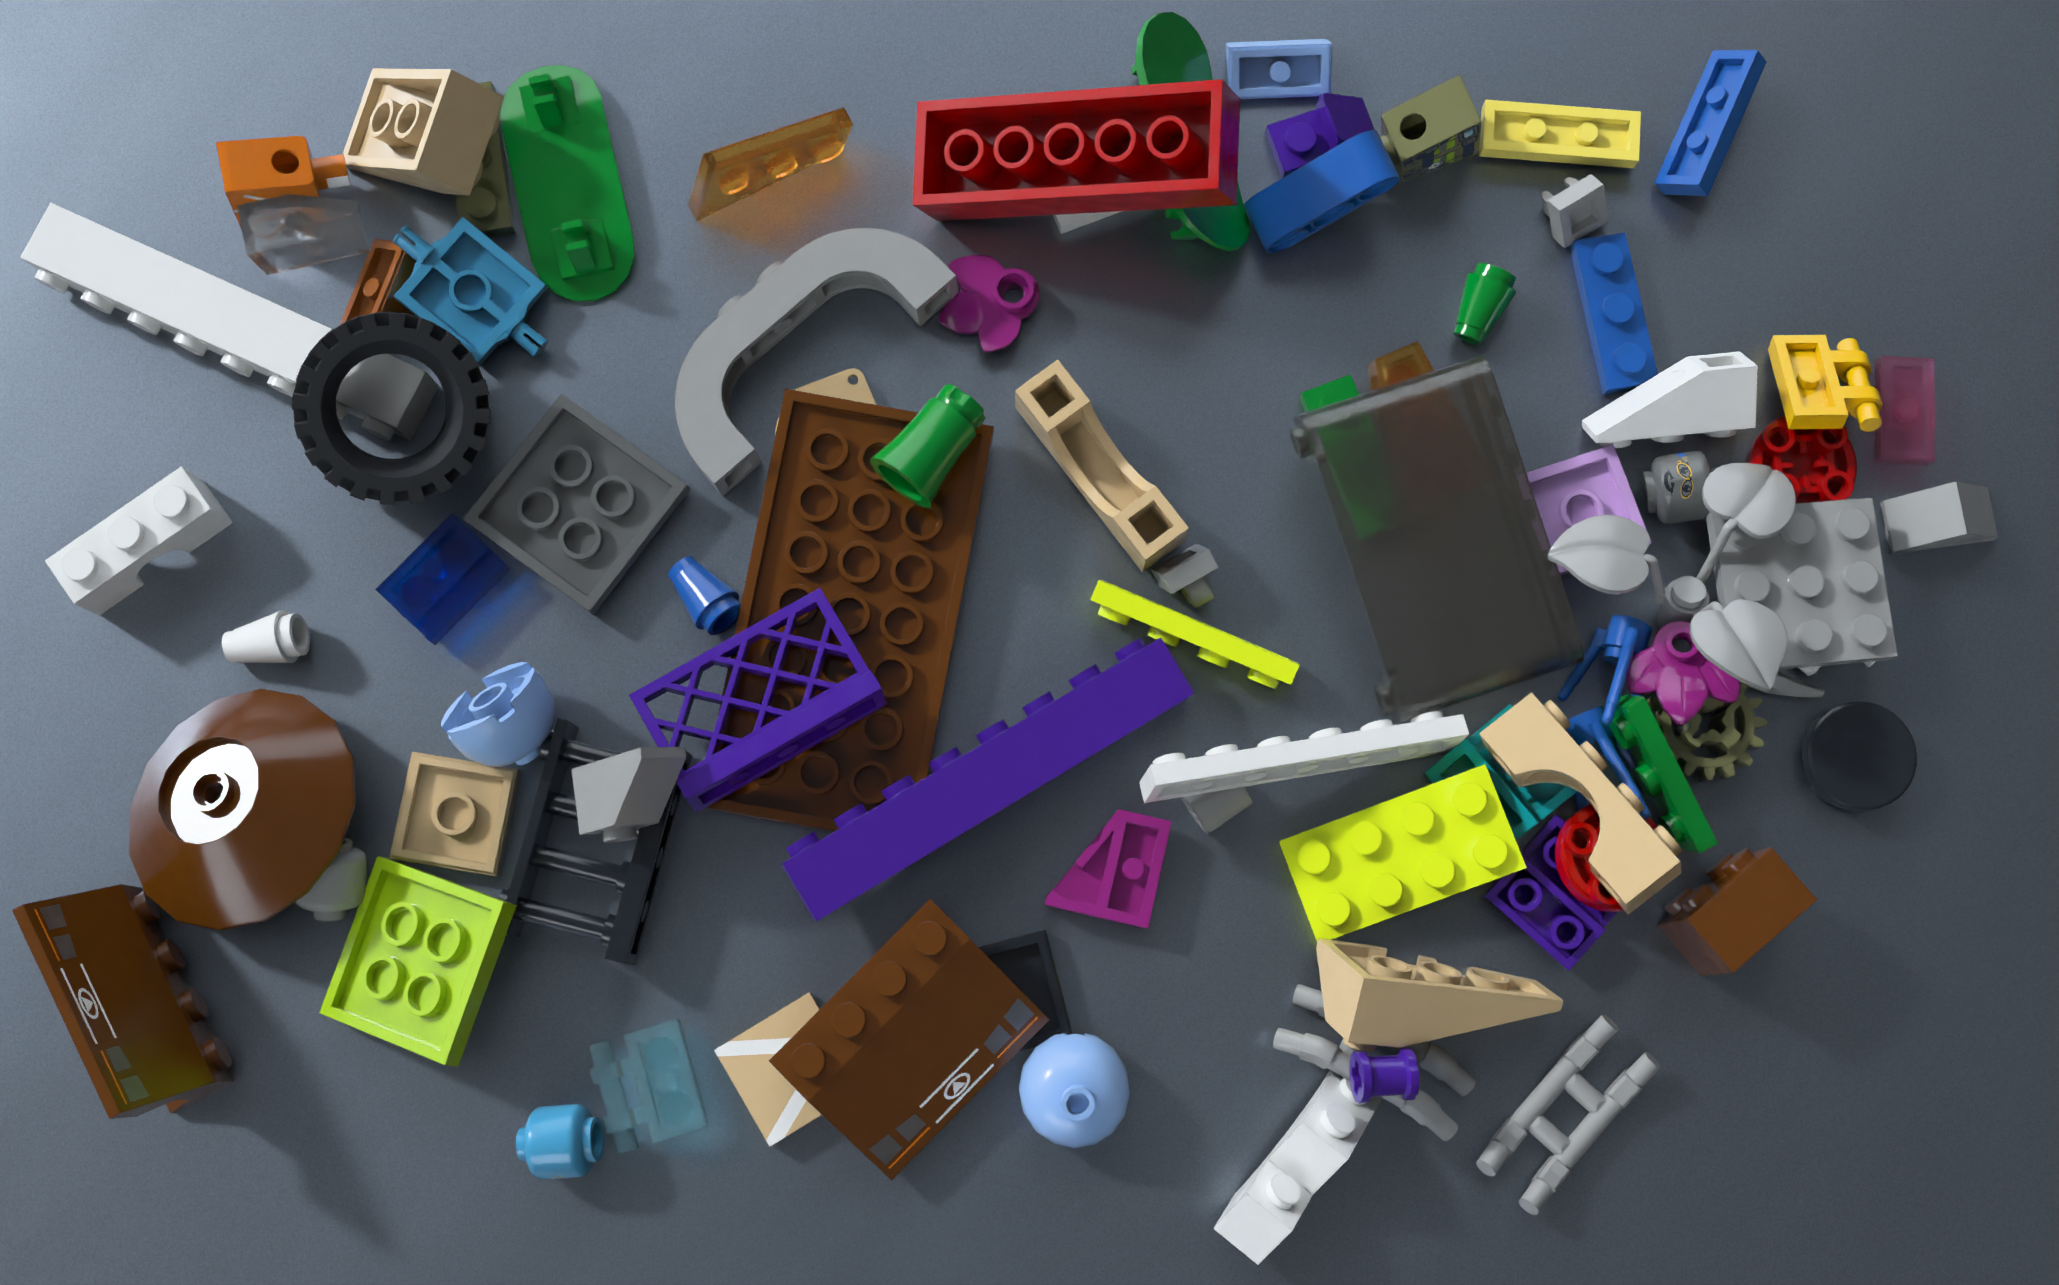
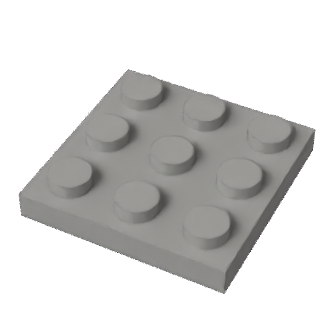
[1706,498,1898,670]

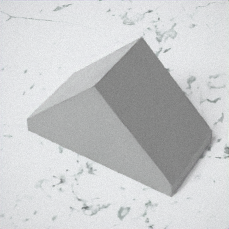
[1880,481,1998,554]

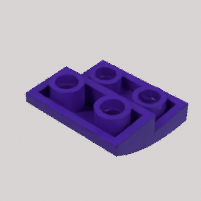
[1484,814,1617,971]

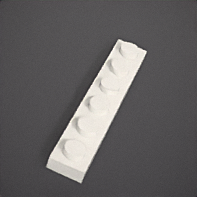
[1139,711,1469,803]

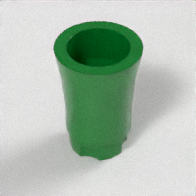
[870,384,986,508]

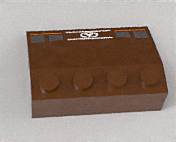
[12,884,234,1119]
[769,899,1049,1181]

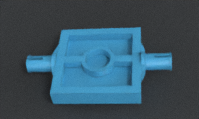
[393,217,548,367]

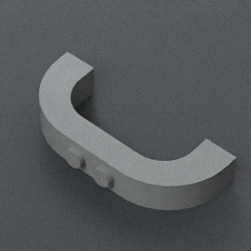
[675,228,959,497]

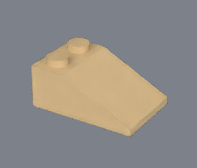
[343,68,504,196]

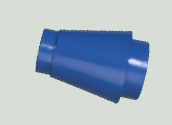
[668,556,741,635]

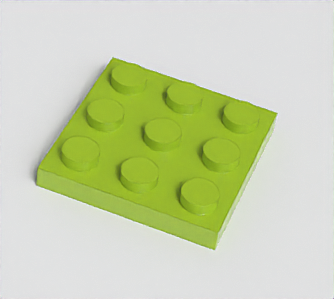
[319,856,517,1067]

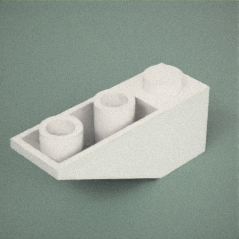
[1582,351,1758,448]

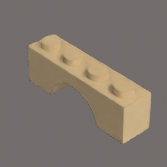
[1015,360,1189,573]
[1479,692,1683,915]

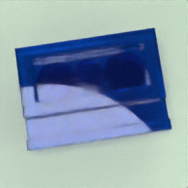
[375,513,511,645]

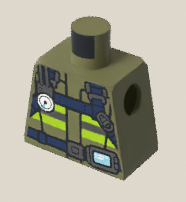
[1380,75,1482,182]

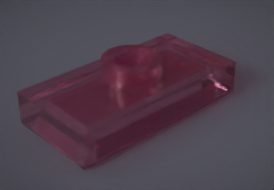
[1875,356,1935,466]

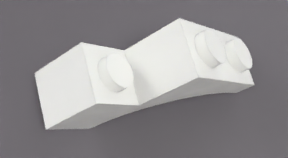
[1214,1070,1382,1265]

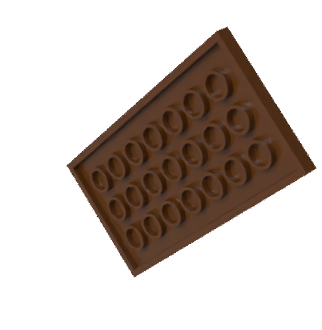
[706,389,994,832]

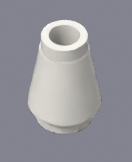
[222,610,310,663]

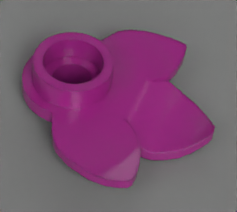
[939,255,1040,353]
[1626,621,1740,726]

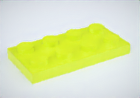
[1279,764,1527,943]

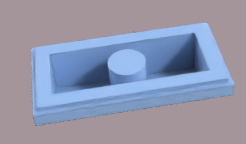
[1226,39,1332,99]

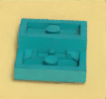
[1425,703,1577,841]

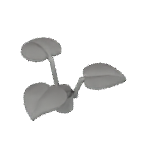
[1548,463,1796,693]

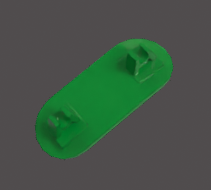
[1131,12,1250,251]
[500,65,635,301]

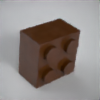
[1658,847,1817,976]

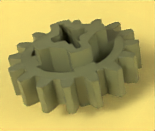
[1647,682,1767,783]

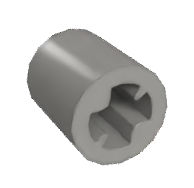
[1181,787,1253,835]

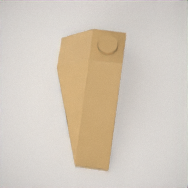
[1316,938,1564,1052]

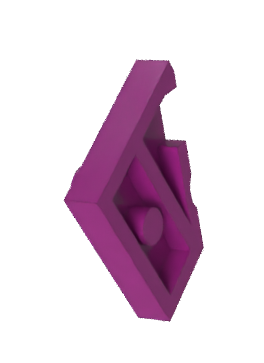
[1045,809,1172,929]

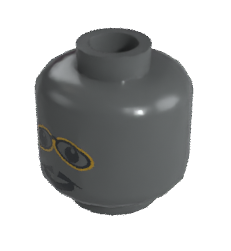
[1643,451,1720,524]

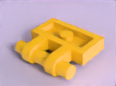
[1768,335,1883,432]

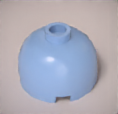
[441,662,556,767]
[1019,1033,1130,1148]

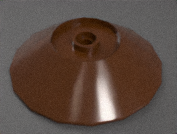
[129,689,356,931]

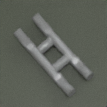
[1273,984,1475,1141]
[1476,1014,1662,1215]

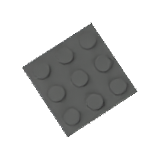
[463,394,690,615]

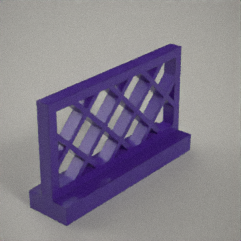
[629,588,887,813]

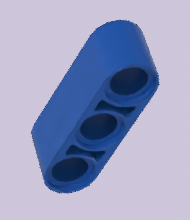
[1244,130,1400,254]

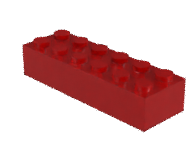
[913,79,1240,221]

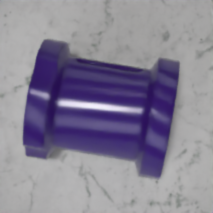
[1349,1048,1420,1104]

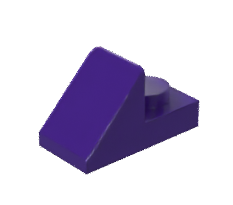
[1265,93,1375,178]

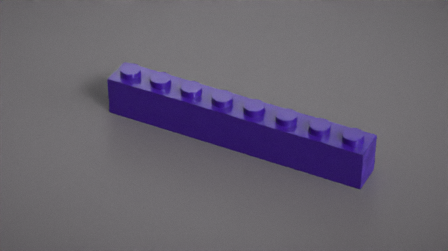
[781,637,1195,922]

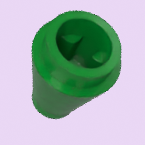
[1453,263,1516,345]

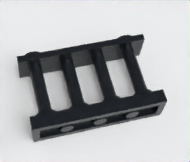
[498,718,692,966]

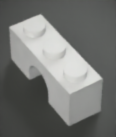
[45,466,233,615]

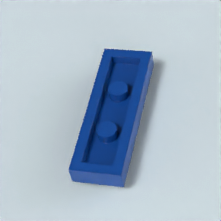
[1654,50,1767,196]
[1570,232,1658,395]

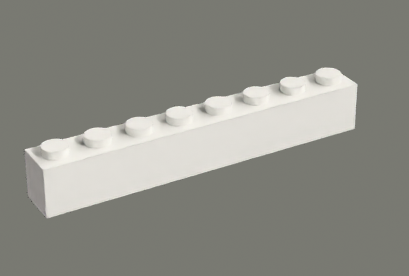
[20,202,439,441]

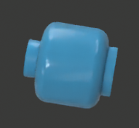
[516,1104,604,1180]

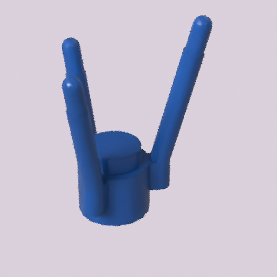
[1557,615,1653,725]
[1566,706,1654,820]

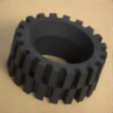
[292,312,491,505]

